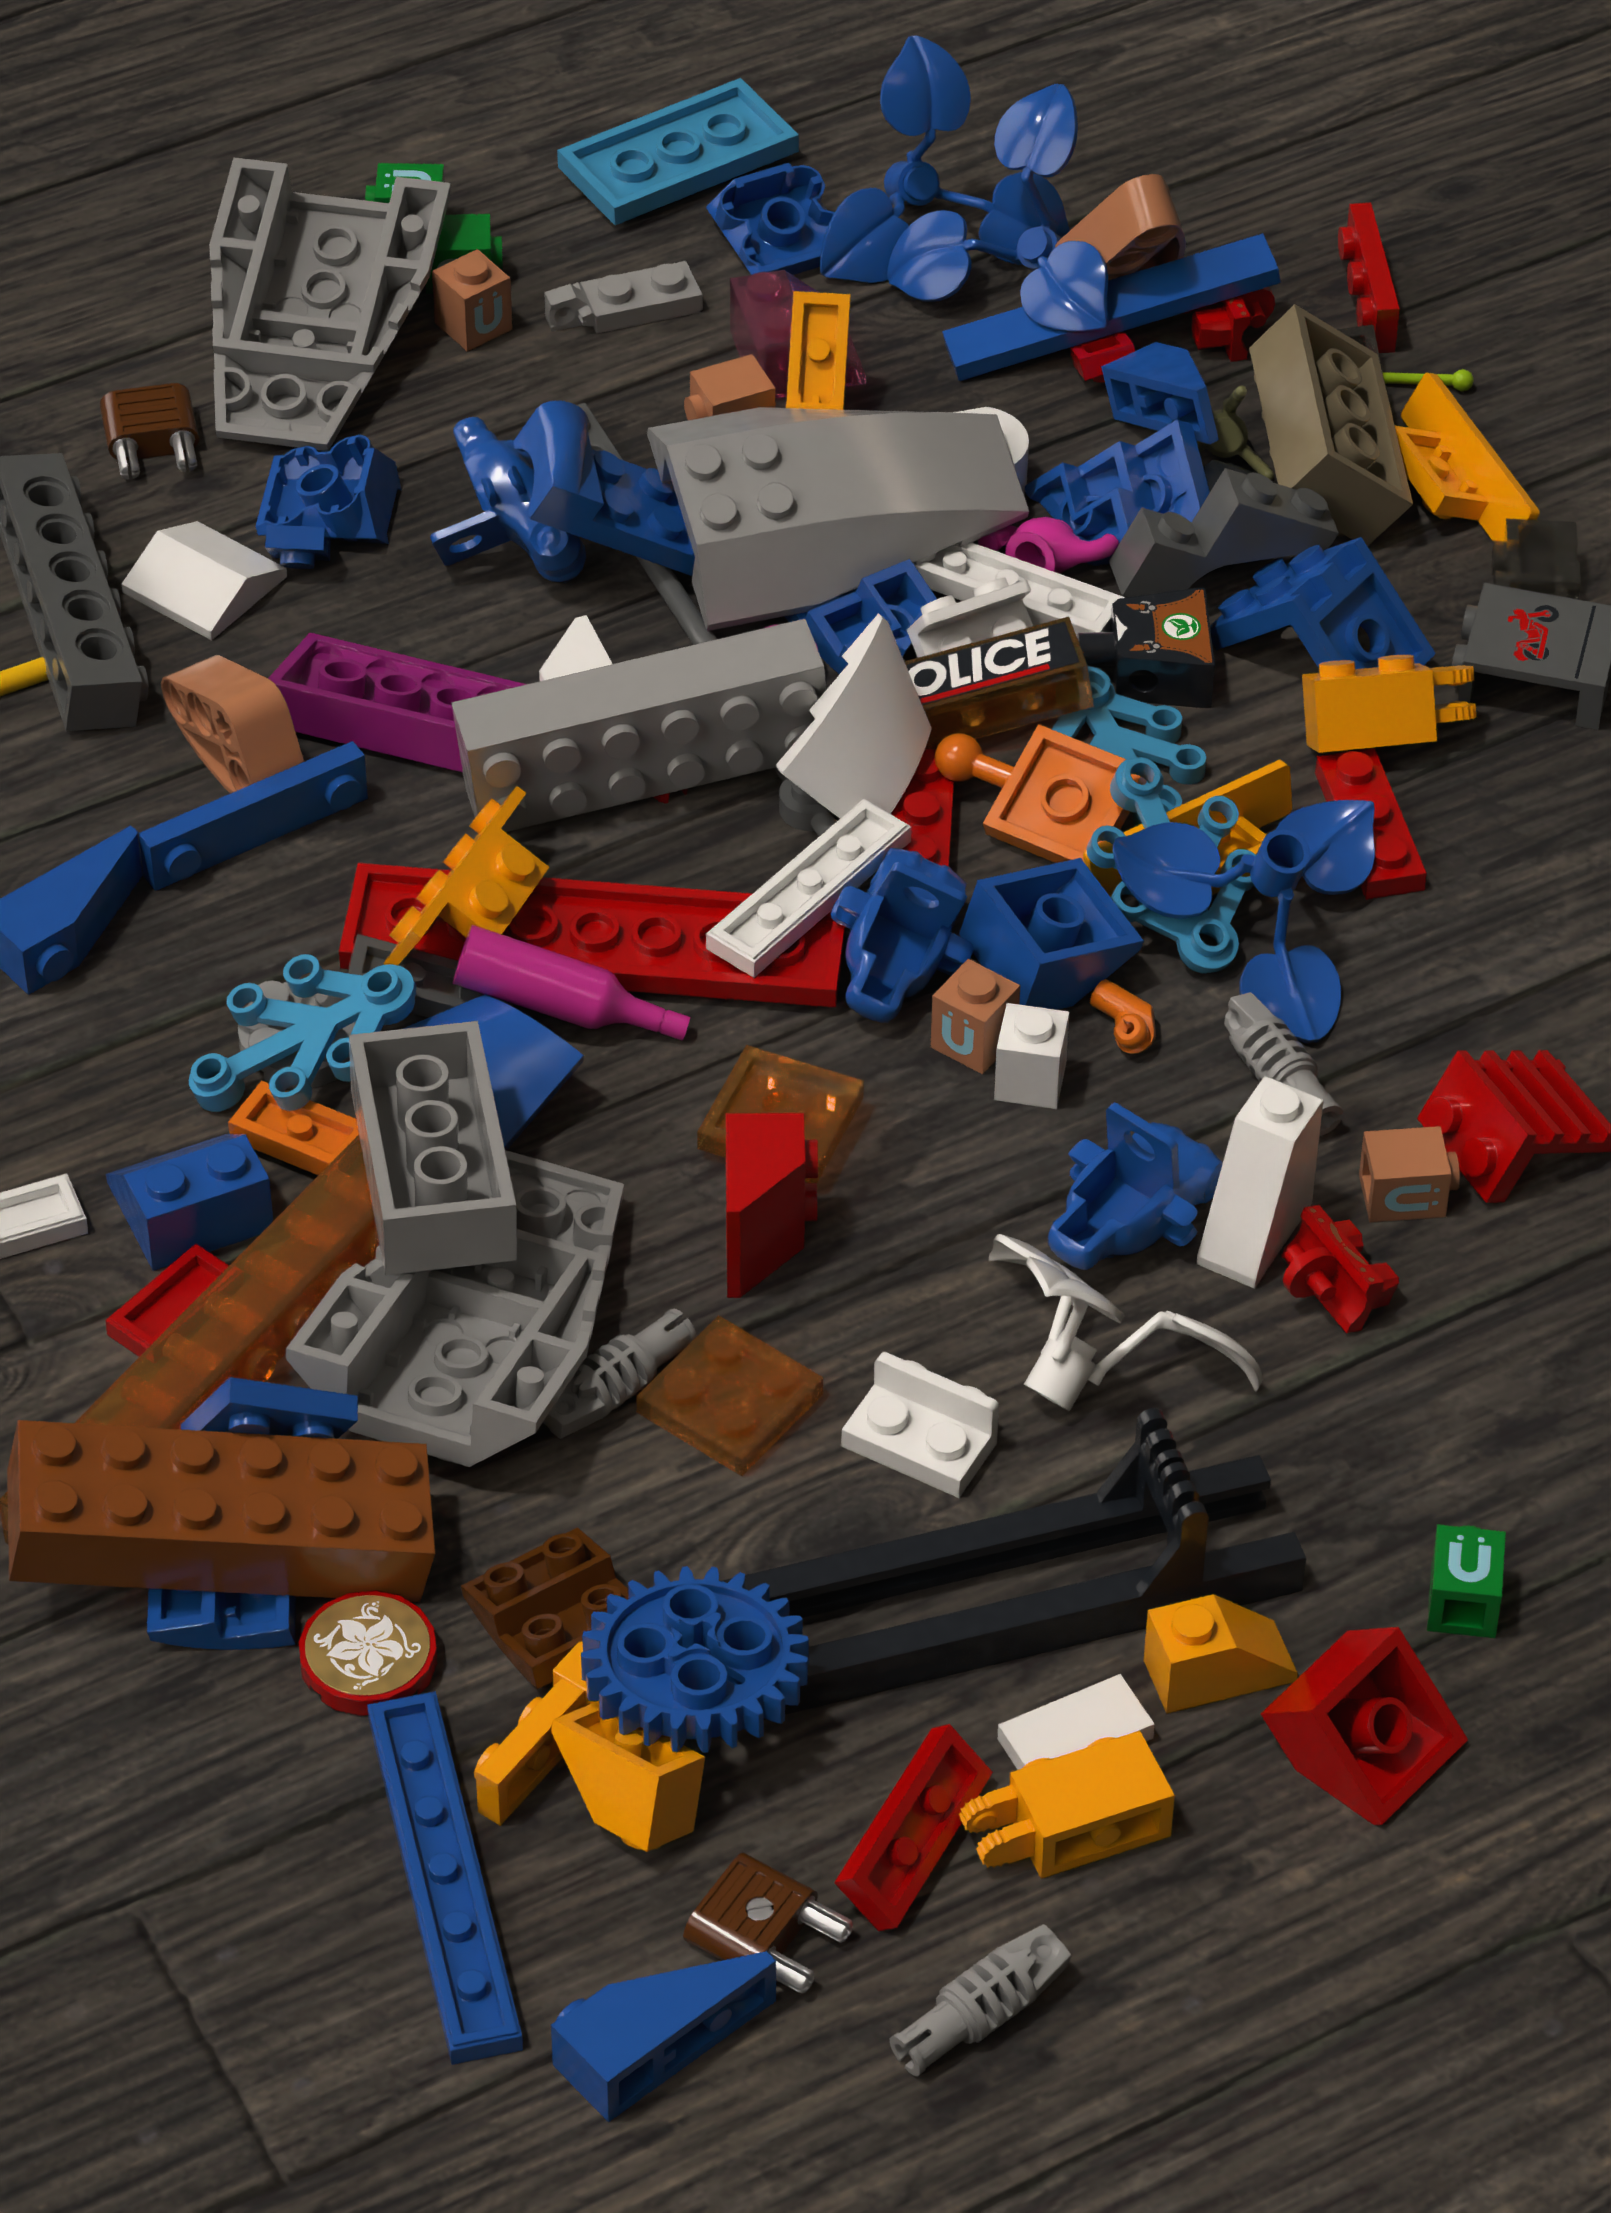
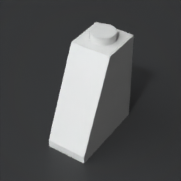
[1197,1076,1323,1289]

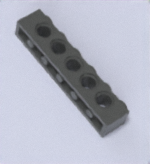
[0,453,148,731]

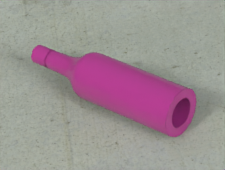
[452,925,690,1041]

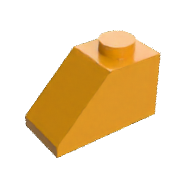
[1144,1594,1298,1714]
[551,1701,705,1852]

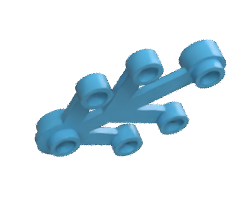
[1052,666,1206,826]
[1086,757,1256,973]
[189,954,417,1112]

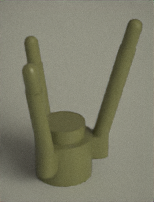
[1197,386,1274,480]

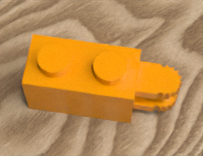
[1302,655,1476,753]
[959,1731,1175,1879]

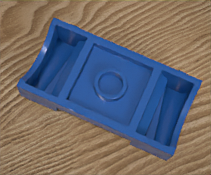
[513,400,695,576]

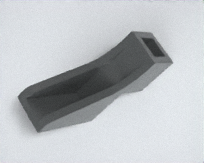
[1109,468,1339,598]

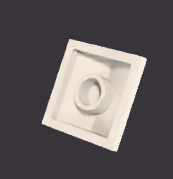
[122,521,287,641]

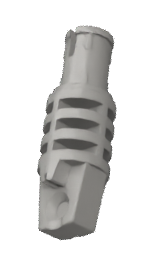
[1224,992,1343,1136]
[543,1308,697,1439]
[890,1924,1071,2076]

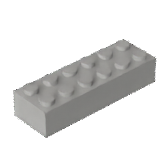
[451,619,826,832]

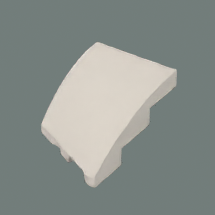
[776,613,932,818]

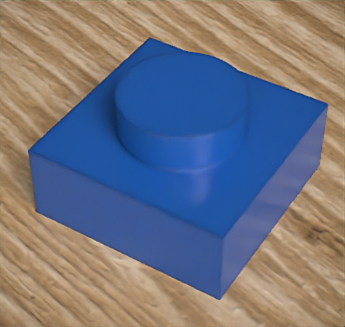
[265,525,331,569]

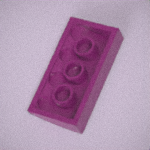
[268,632,527,772]

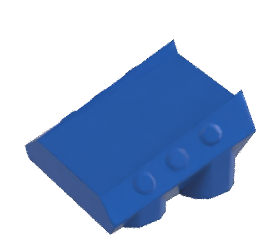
[706,163,835,283]
[256,435,402,544]

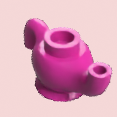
[978,517,1119,574]

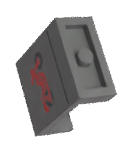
[1452,583,1611,730]

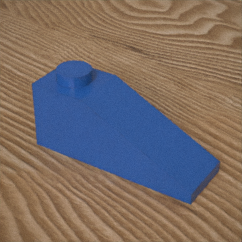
[1101,342,1219,444]
[0,825,143,995]
[551,1951,776,2122]

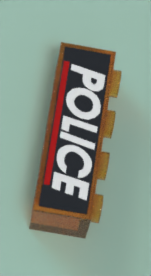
[904,617,1094,750]

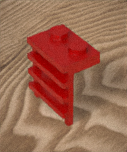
[1417,1050,1611,1203]

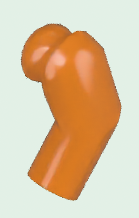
[1090,979,1156,1054]

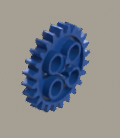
[581,1566,809,1753]

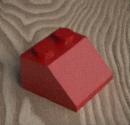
[726,1113,818,1298]
[1261,1627,1468,1825]

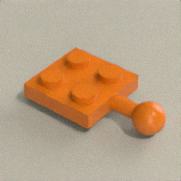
[935,724,1147,863]

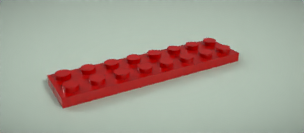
[339,863,847,1007]

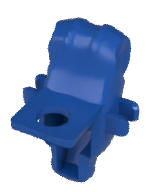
[430,417,586,583]
[831,848,973,1023]
[1048,1102,1223,1270]

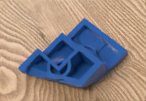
[1025,419,1210,566]
[785,559,937,674]
[402,994,584,1150]

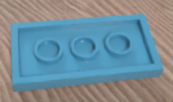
[557,78,799,225]

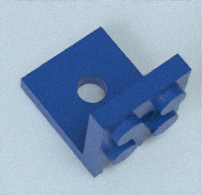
[1210,537,1436,669]

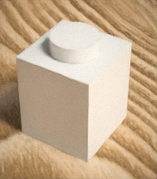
[994,1003,1069,1109]

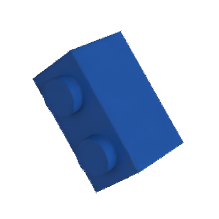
[959,858,1144,1010]
[106,1134,274,1271]

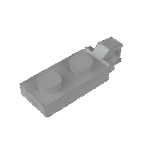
[544,261,703,334]

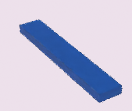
[942,233,1281,381]
[367,1691,523,2065]

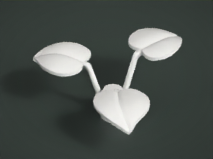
[989,1234,1262,1411]

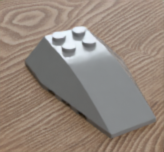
[209,157,451,451]
[647,407,1029,631]
[286,1150,624,1467]

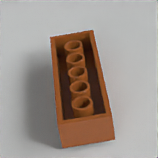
[7,1420,435,1602]

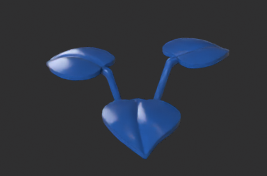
[820,36,1070,283]
[887,84,1109,333]
[1113,800,1375,1043]

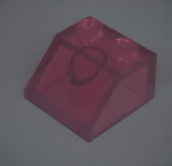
[730,270,866,398]

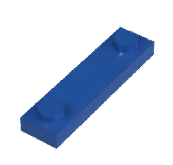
[138,741,368,891]

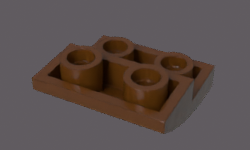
[461,1527,628,1689]

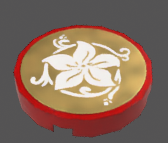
[299,1590,437,1716]

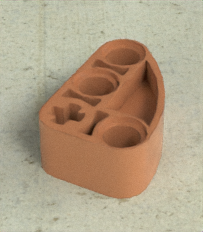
[1055,174,1186,280]
[161,655,304,793]

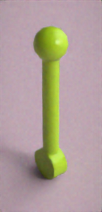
[1382,369,1474,392]

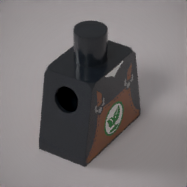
[1077,588,1215,708]

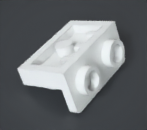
[907,577,1034,661]
[841,1352,999,1498]

